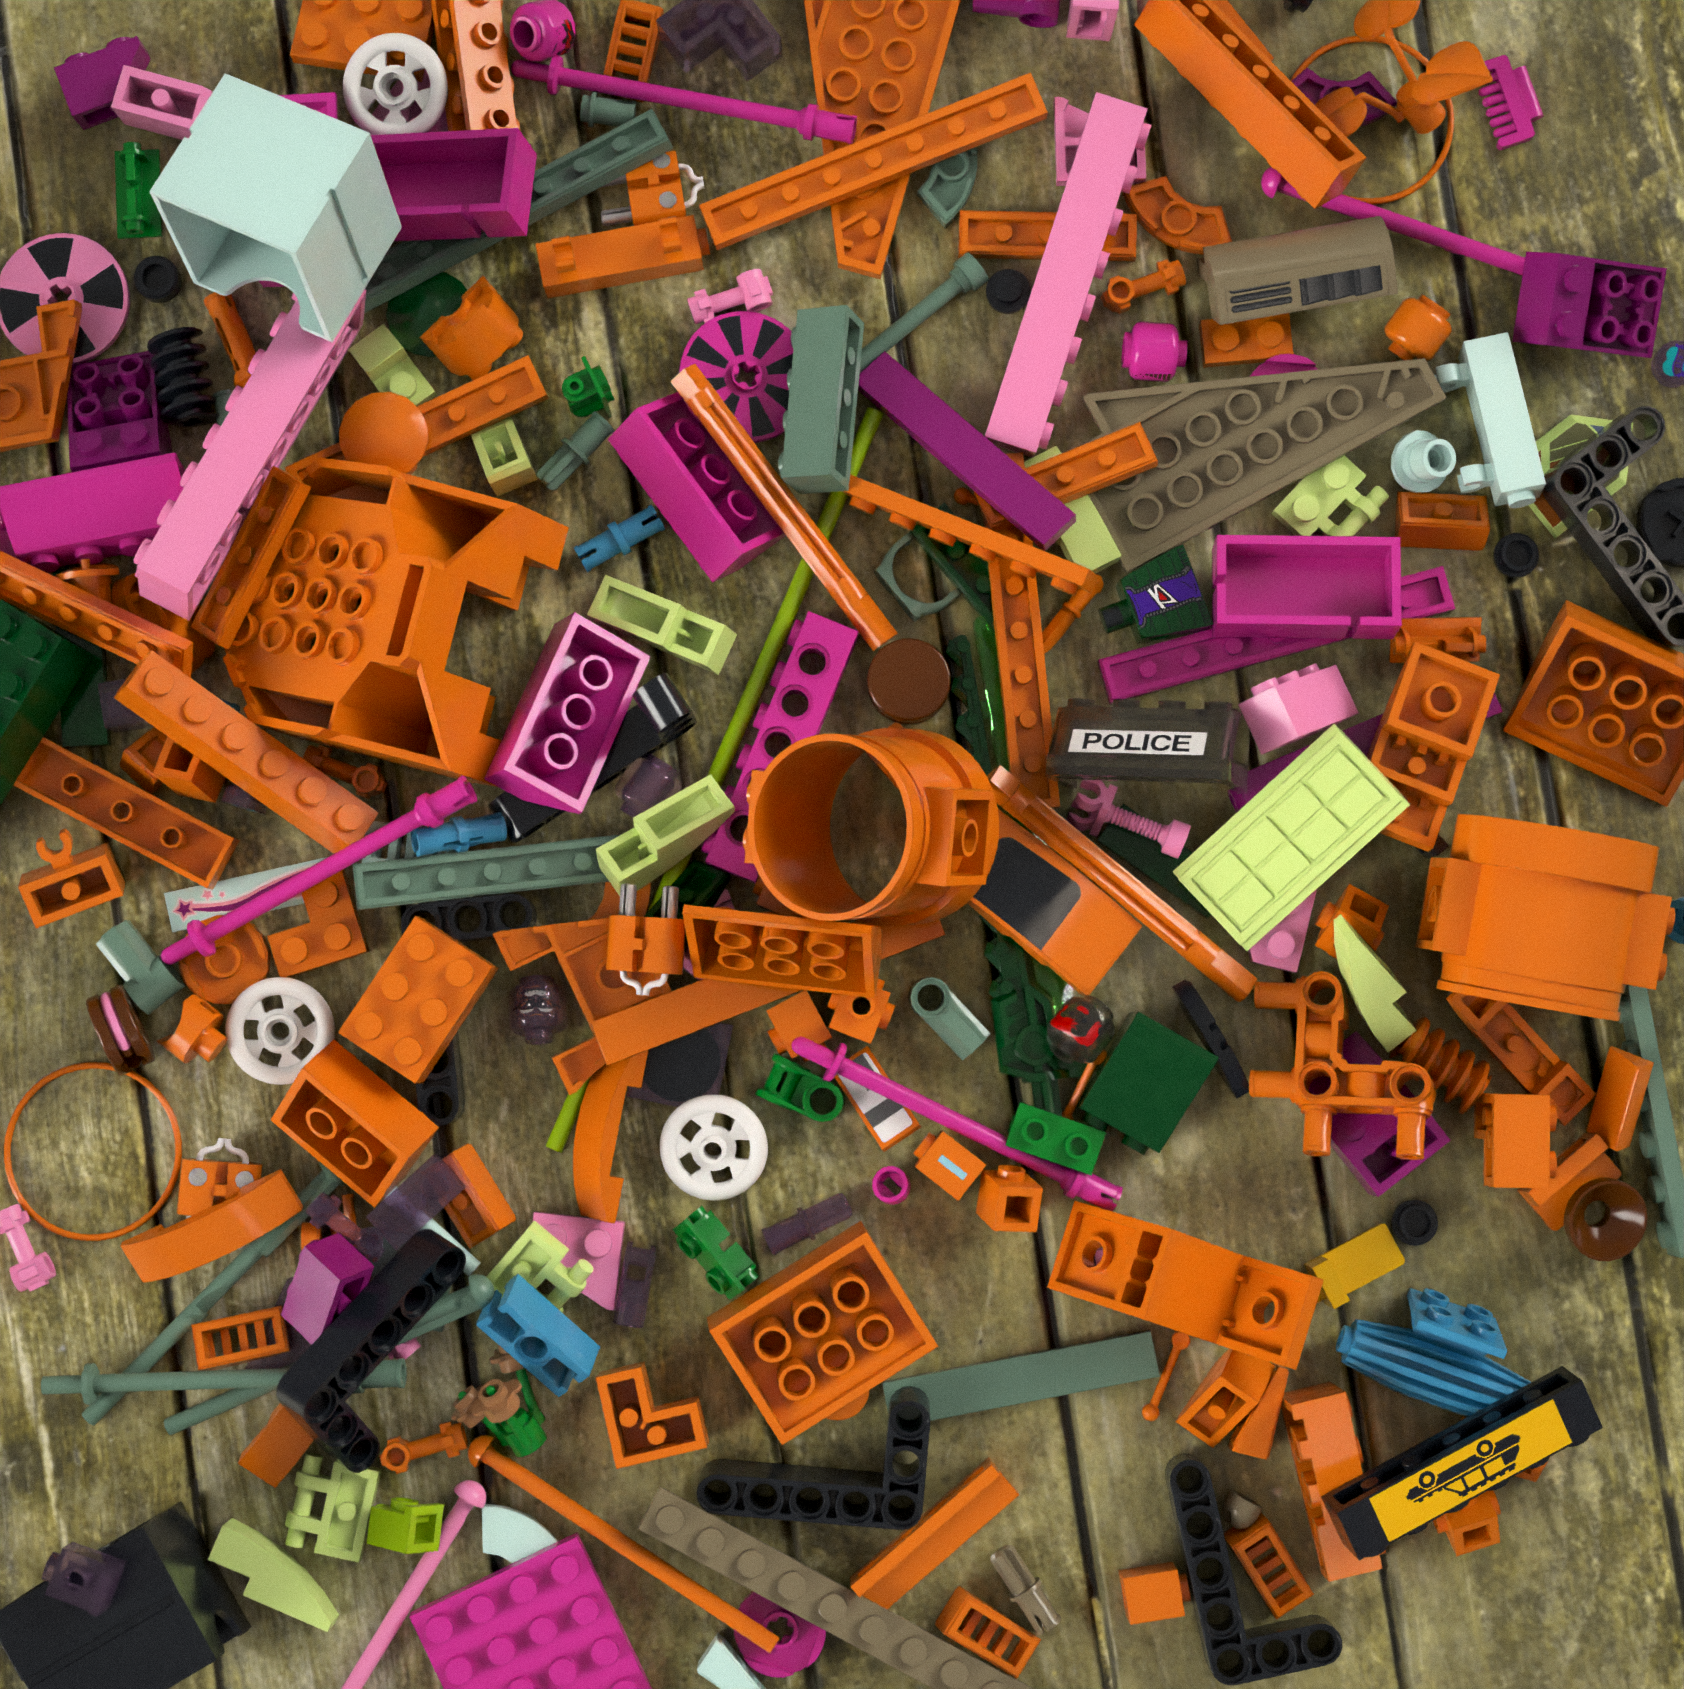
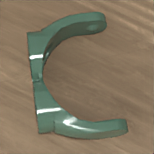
[874,532,962,622]

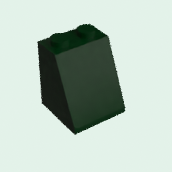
[1076,1011,1219,1156]

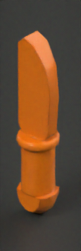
[1042,574,1104,654]

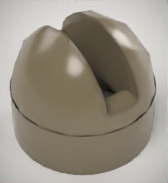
[1222,1489,1263,1529]

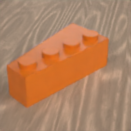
[1281,1382,1386,1582]

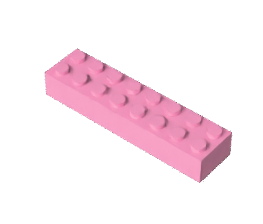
[134,289,367,621]

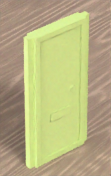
[1173,724,1410,951]

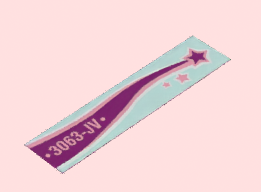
[164,857,327,933]

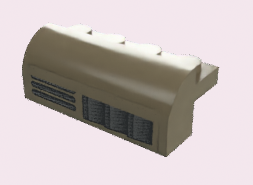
[1197,216,1398,325]

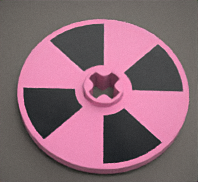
[0,233,130,365]

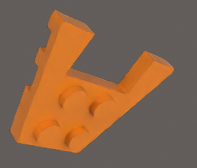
[0,299,82,452]
[492,914,672,1095]

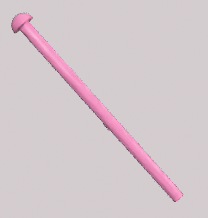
[341,1480,487,1689]

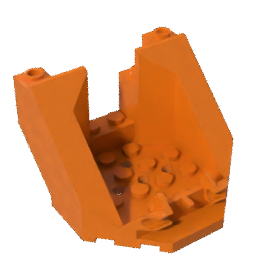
[223,458,569,788]

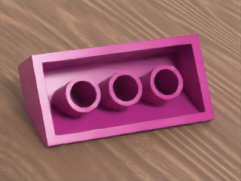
[608,392,786,582]
[0,452,186,573]
[484,612,651,814]

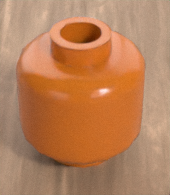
[1384,294,1452,361]

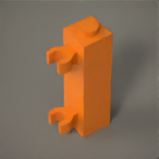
[535,215,710,299]

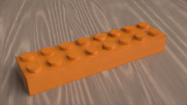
[13,736,240,890]

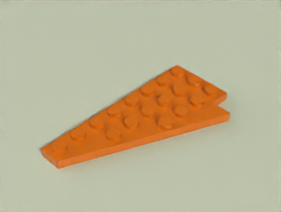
[803,0,961,280]

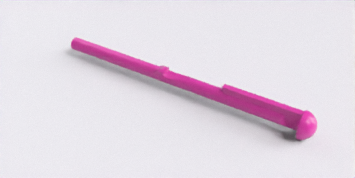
[1261,167,1525,275]

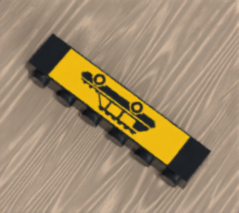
[1321,1366,1603,1561]

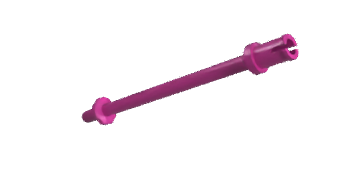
[510,56,857,144]
[160,775,477,965]
[791,1036,1123,1212]

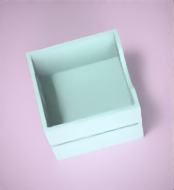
[149,73,402,342]

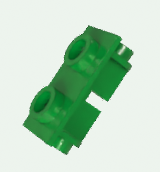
[114,142,163,239]
[562,356,615,418]
[1005,1102,1106,1176]
[672,1205,759,1300]

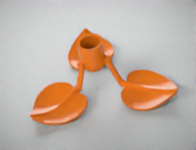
[1315,0,1493,137]

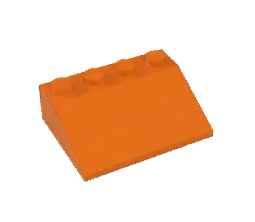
[1503,600,1684,807]
[682,904,883,998]
[707,1221,938,1445]

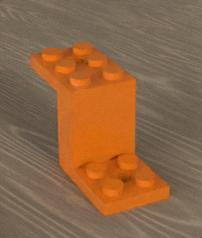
[1047,1201,1324,1370]

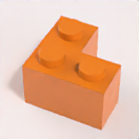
[1474,1093,1557,1189]
[596,1361,709,1469]

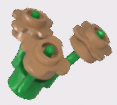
[451,1344,547,1457]

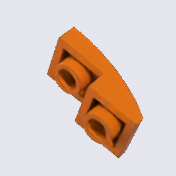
[238,1403,314,1488]

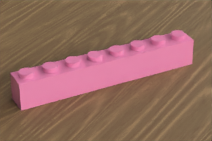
[985,92,1151,458]

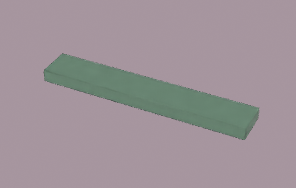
[352,834,621,910]
[882,1330,1160,1421]

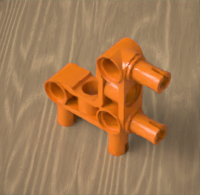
[1249,971,1436,1160]

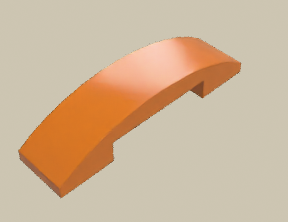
[1446,992,1596,1126]
[573,1050,648,1224]
[120,1169,303,1283]

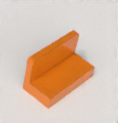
[1517,1132,1622,1231]

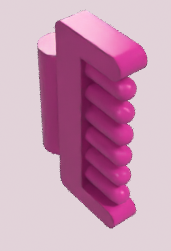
[1478,55,1544,150]

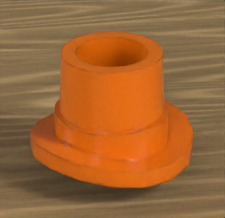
[55,558,120,603]

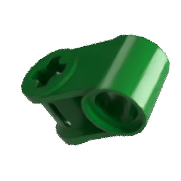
[755,1053,845,1122]

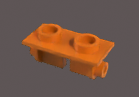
[1389,617,1486,663]

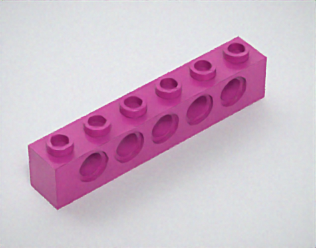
[701,611,859,884]

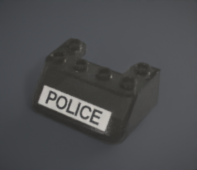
[1045,698,1250,794]

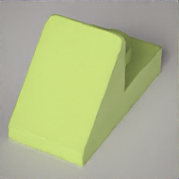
[348,323,437,406]

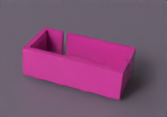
[371,128,537,241]
[1212,535,1402,639]

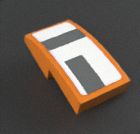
[834,1046,921,1152]

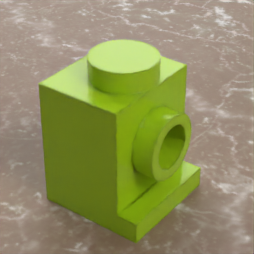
[367,1497,444,1554]

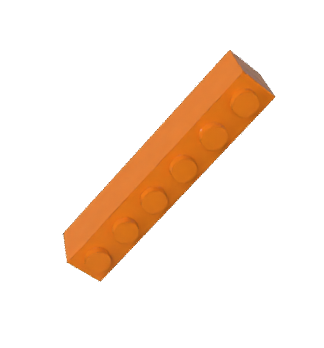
[1134,0,1367,209]
[113,650,379,854]

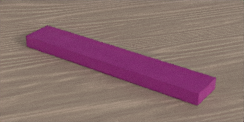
[858,351,1076,551]

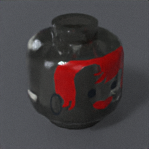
[1047,995,1115,1064]

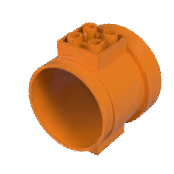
[743,728,999,926]
[1415,814,1676,1021]

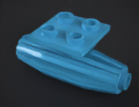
[1336,1288,1531,1416]

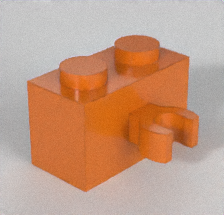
[18,828,126,928]

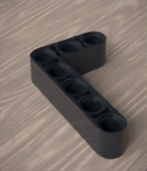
[1542,406,1684,648]
[488,673,697,843]
[401,894,537,1126]
[276,1229,466,1473]
[697,1386,930,1530]
[1165,1453,1342,1685]

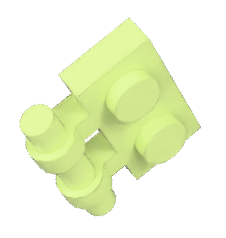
[1271,455,1389,536]
[486,1220,593,1313]
[285,1453,382,1563]

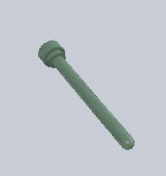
[860,252,989,373]

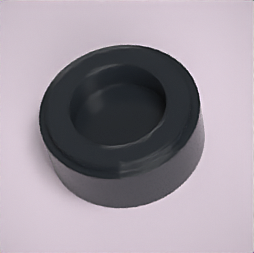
[134,256,182,303]

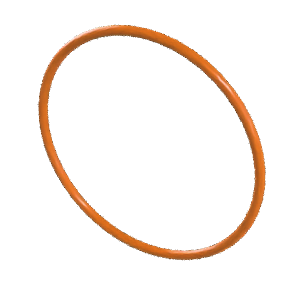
[1290,35,1454,205]
[4,1062,182,1241]

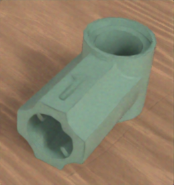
[96,920,185,1015]
[908,977,991,1061]

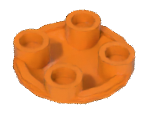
[339,392,428,475]

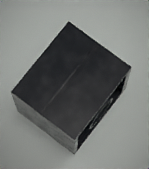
[0,1501,251,1689]

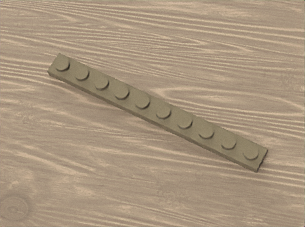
[637,1486,1033,1689]

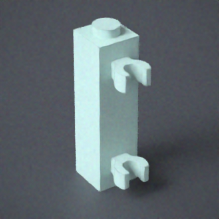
[1434,332,1546,508]

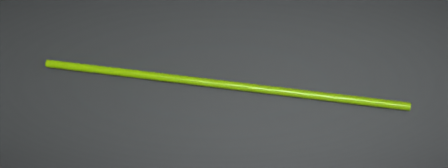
[545,407,883,1153]

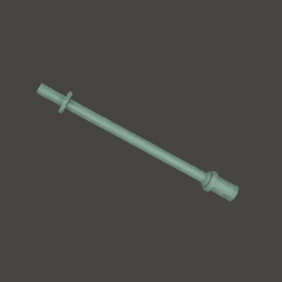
[41,1358,407,1405]

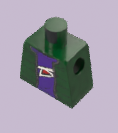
[1098,544,1213,644]

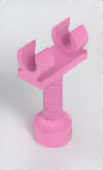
[1066,777,1191,859]

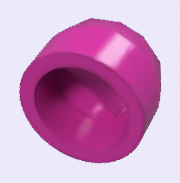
[872,1166,911,1205]

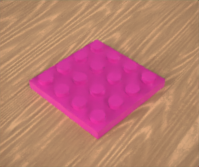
[409,1532,652,1689]

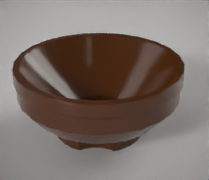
[1564,1178,1648,1261]

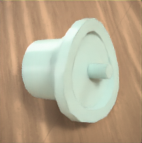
[1391,430,1456,493]

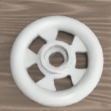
[343,33,448,135]
[225,977,335,1085]
[659,1094,768,1201]

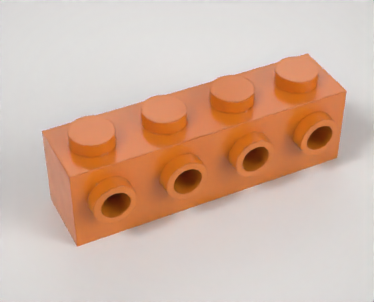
[431,0,520,131]

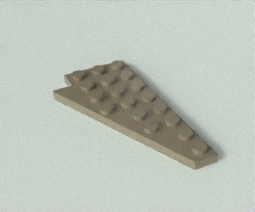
[1078,358,1447,574]

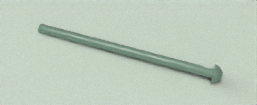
[82,1162,346,1426]
[164,1274,494,1435]

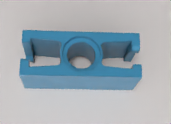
[476,1274,600,1397]

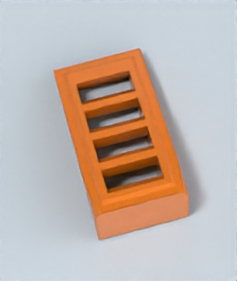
[603,0,665,103]
[191,1305,291,1371]
[1228,1363,1289,1460]
[1224,1513,1314,1620]
[935,1586,1041,1679]

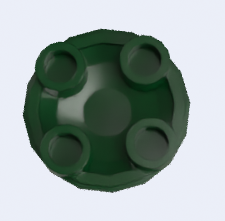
[386,272,467,357]

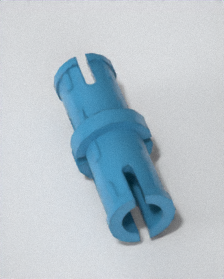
[573,504,665,573]
[411,812,507,857]

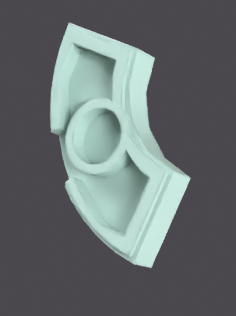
[482,1504,559,1563]

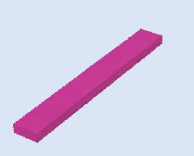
[1097,566,1455,704]

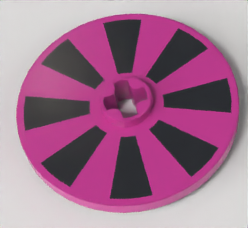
[679,311,793,443]

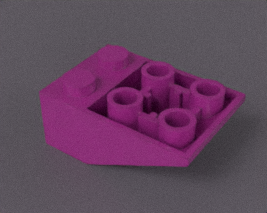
[1512,251,1667,358]
[67,351,173,472]
[1309,1031,1451,1197]

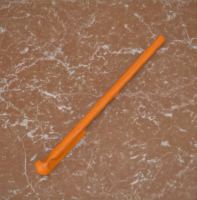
[468,1435,780,1653]

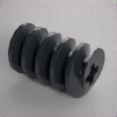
[147,327,219,427]

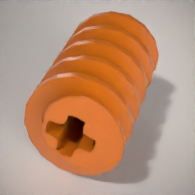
[1389,1017,1492,1115]

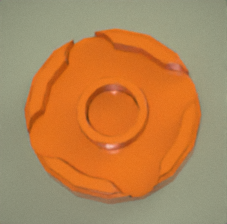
[178,915,271,1005]

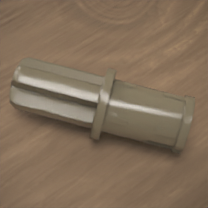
[991,1545,1061,1635]

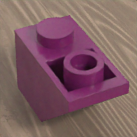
[54,36,151,130]

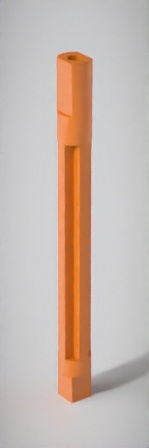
[670,364,898,651]
[987,765,1258,1002]

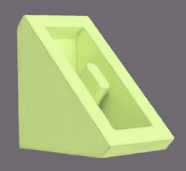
[471,416,538,497]

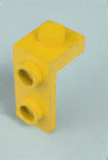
[1304,1223,1405,1309]

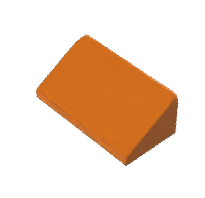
[1395,491,1490,551]
[1586,1046,1654,1151]
[422,1144,516,1249]

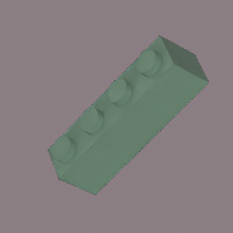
[778,305,864,494]

